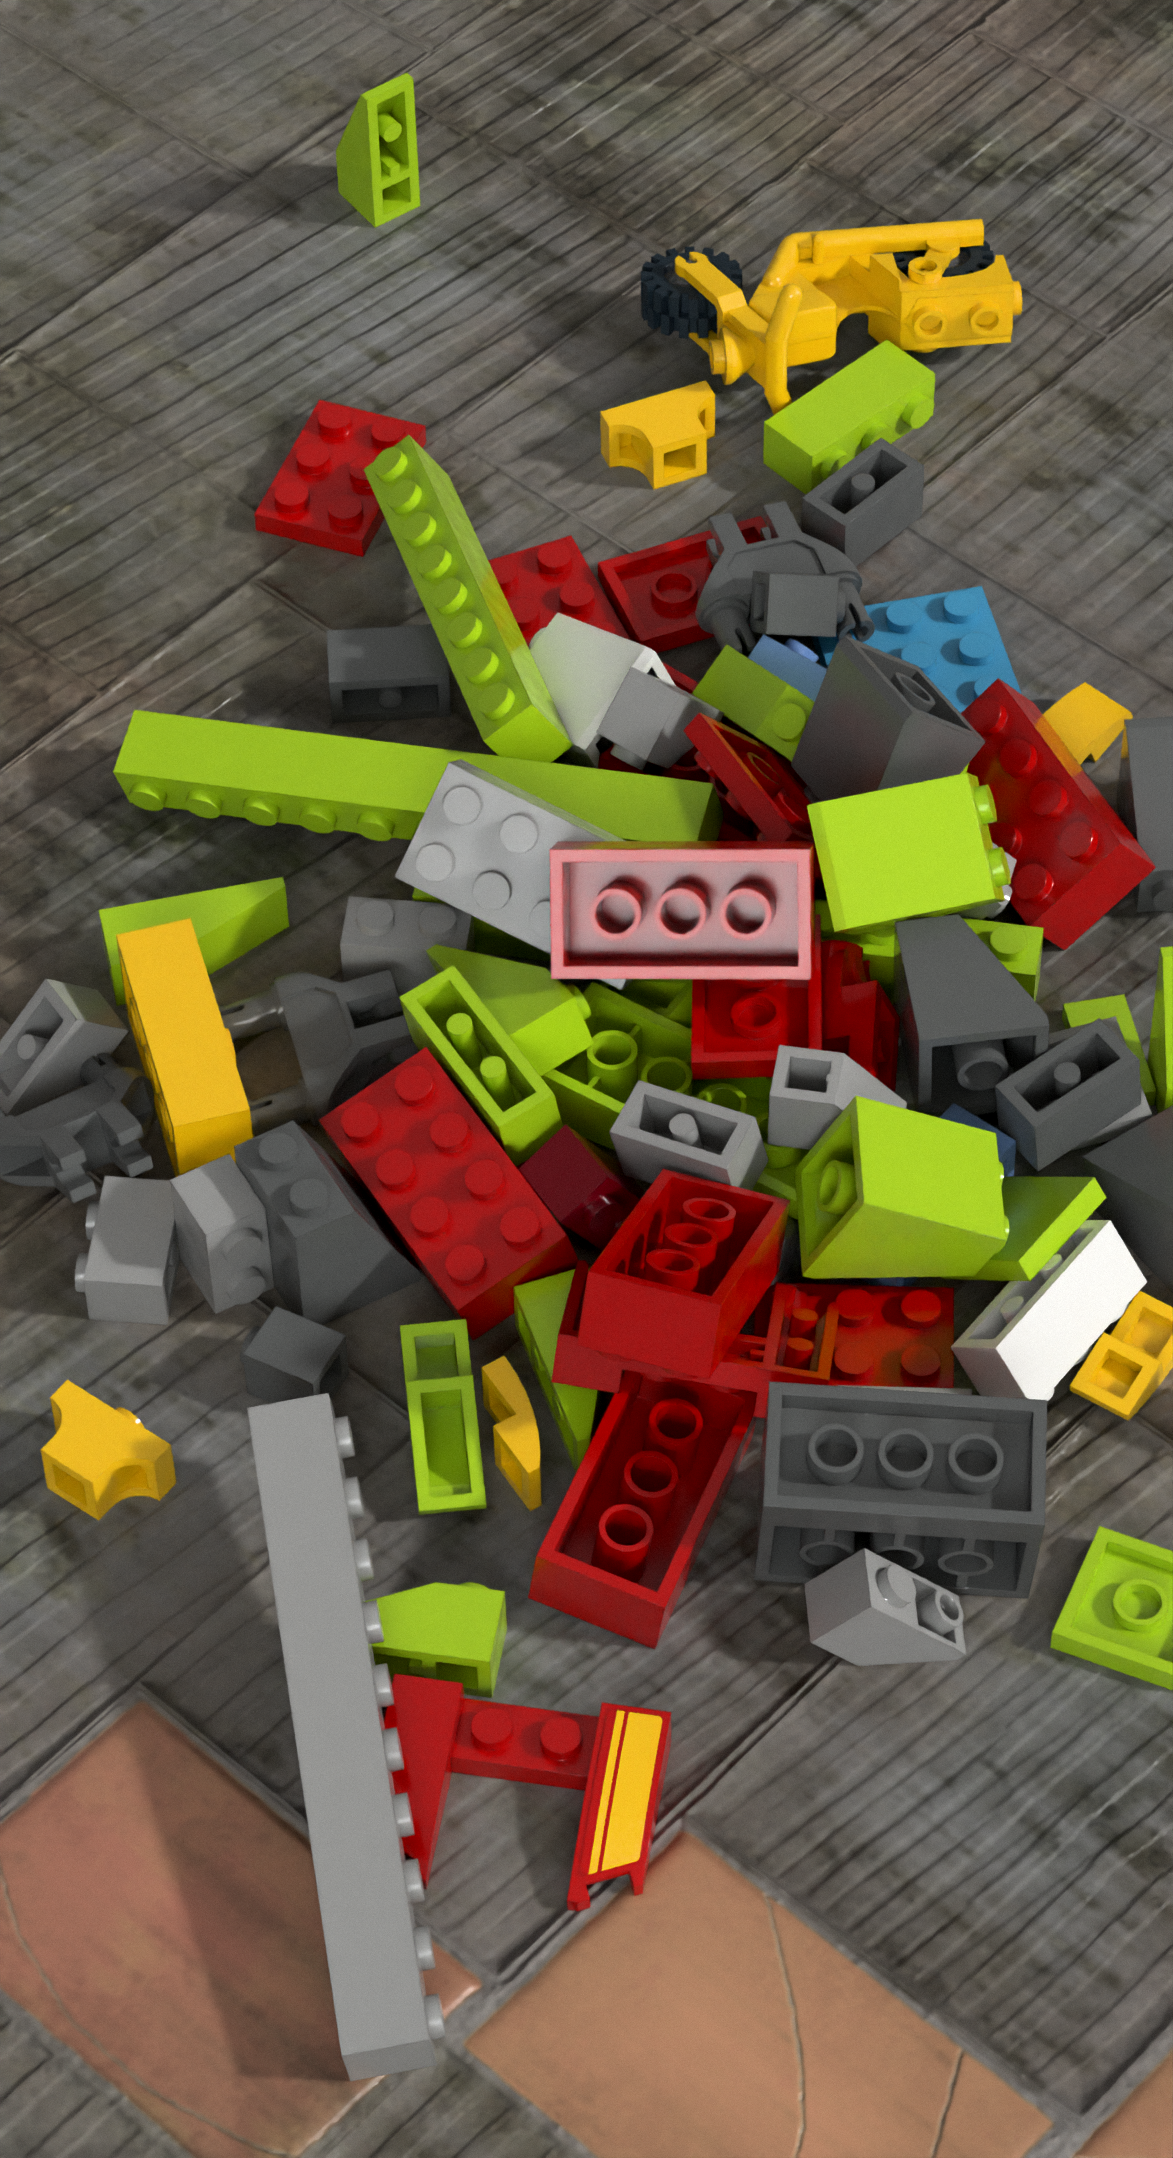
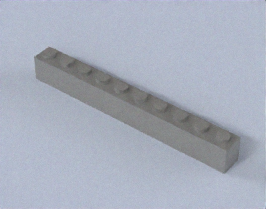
[247,1393,446,2081]

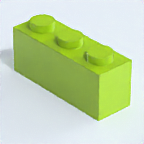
[763,339,935,494]
[399,965,563,1166]

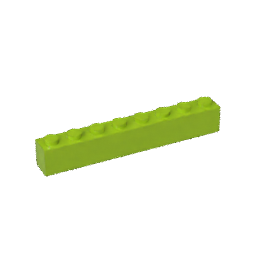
[364,435,574,763]

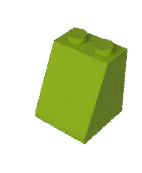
[807,773,1011,935]
[795,1096,1009,1279]

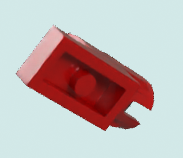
[822,940,900,1093]

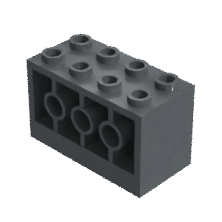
[754,1381,1047,1599]

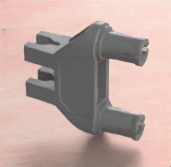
[695,500,875,658]
[218,969,418,1136]
[0,1053,154,1203]

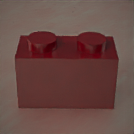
[518,1124,645,1251]

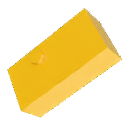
[116,918,253,1178]

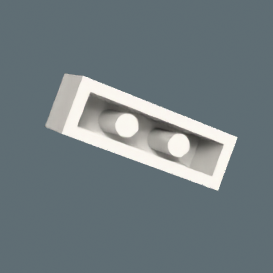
[951,1220,1147,1401]

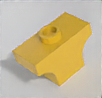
[600,380,715,490]
[41,1380,176,1521]

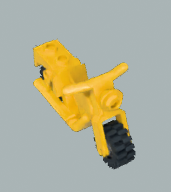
[641,219,1022,415]

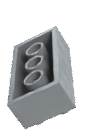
[395,759,633,990]

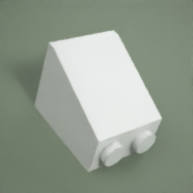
[528,612,676,769]

